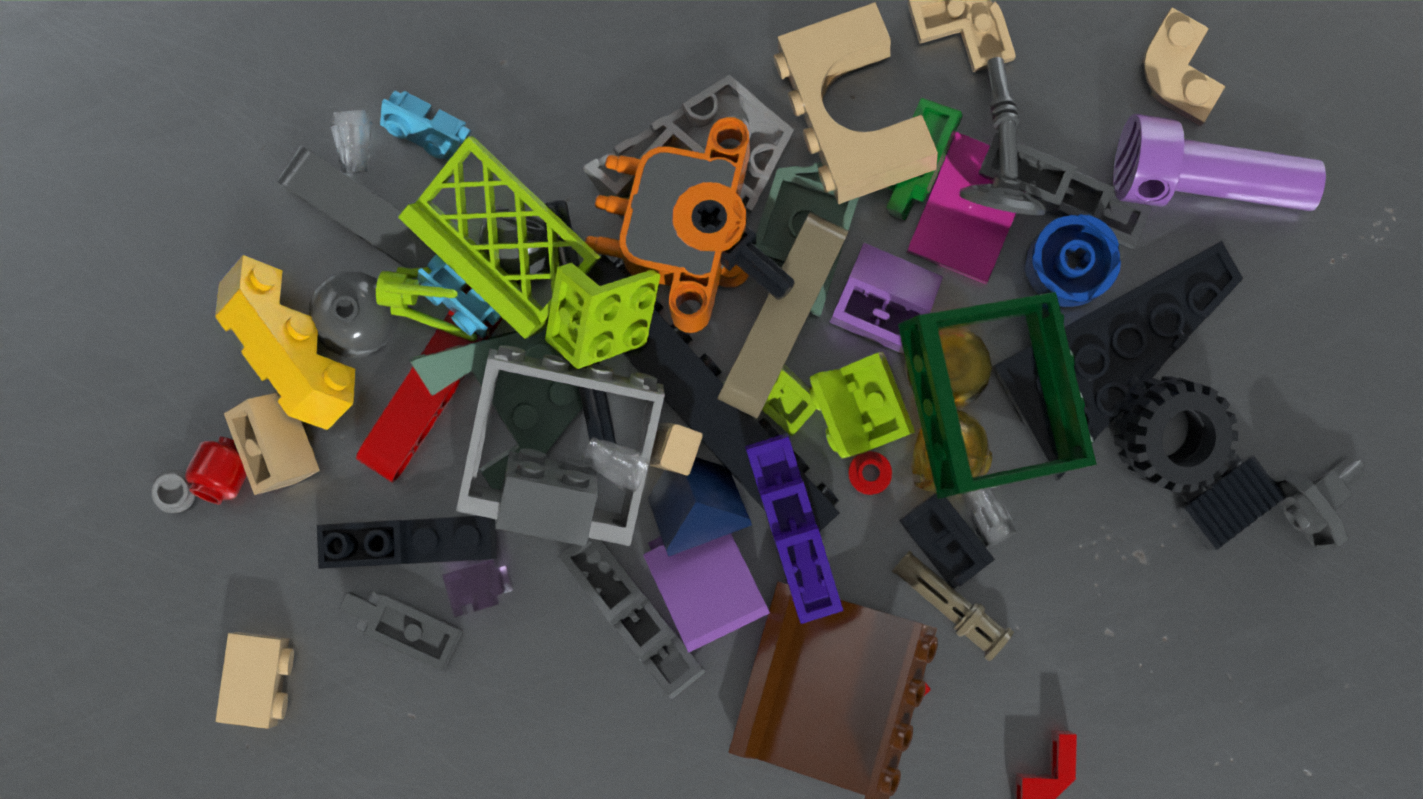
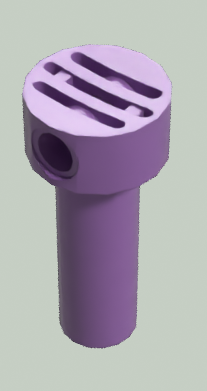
[1113,114,1326,211]

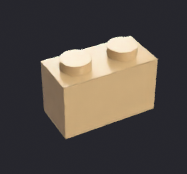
[224,392,320,495]
[215,632,294,729]

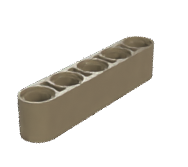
[717,212,849,419]

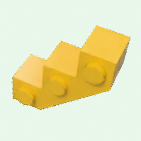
[215,255,355,430]

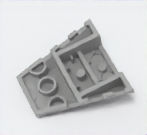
[583,74,794,270]

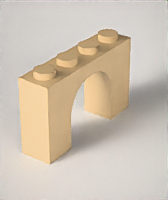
[773,2,938,204]

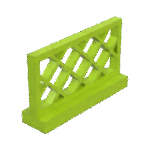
[398,136,601,339]

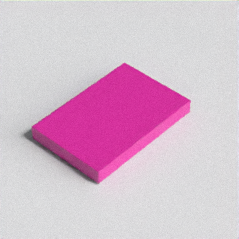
[906,132,1016,284]

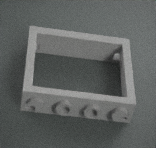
[456,345,665,546]

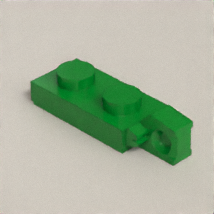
[886,98,963,221]

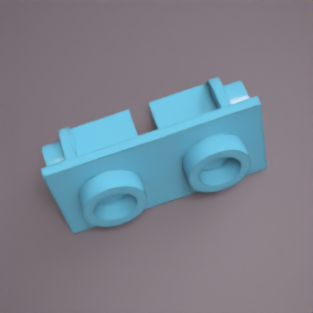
[380,90,471,161]
[417,255,501,339]

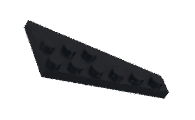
[993,241,1243,481]

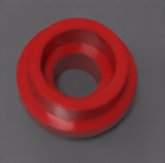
[848,451,892,495]

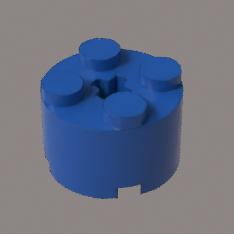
[1025,214,1121,308]

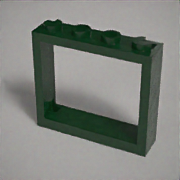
[898,292,1097,499]

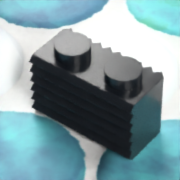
[1176,454,1286,550]

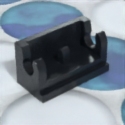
[899,491,995,589]

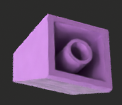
[643,533,770,653]

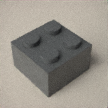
[495,449,598,547]

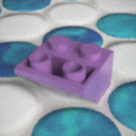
[829,243,943,355]

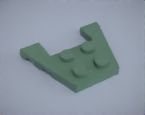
[409,327,583,490]

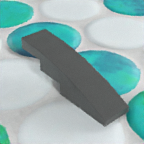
[978,133,1152,249]
[558,538,706,699]

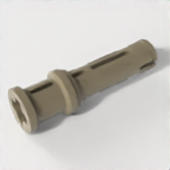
[892,550,1014,661]

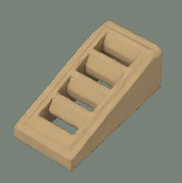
[649,422,703,476]

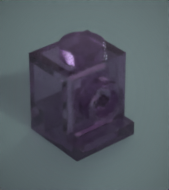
[442,559,514,617]

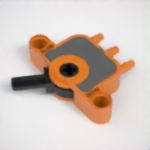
[585,117,795,333]

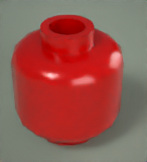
[185,436,247,505]

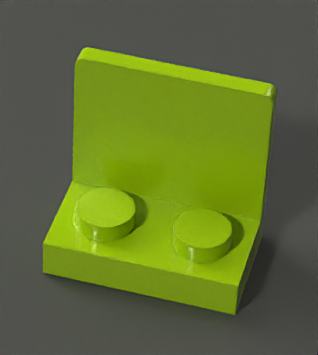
[545,263,660,369]

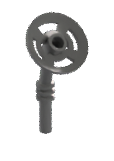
[959,57,1046,216]

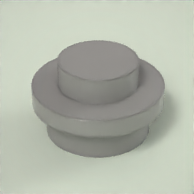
[151,470,196,513]

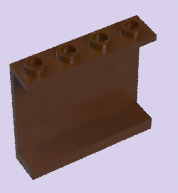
[728,581,938,799]

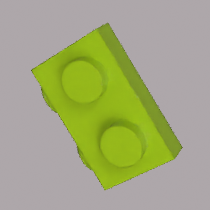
[809,351,915,459]

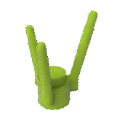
[376,267,477,341]

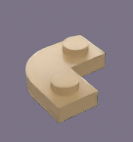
[907,0,1016,72]
[1142,7,1225,126]

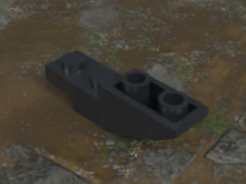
[317,516,497,569]

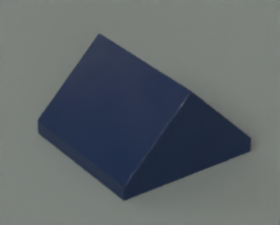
[648,457,752,557]

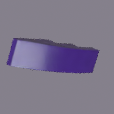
[745,433,843,624]

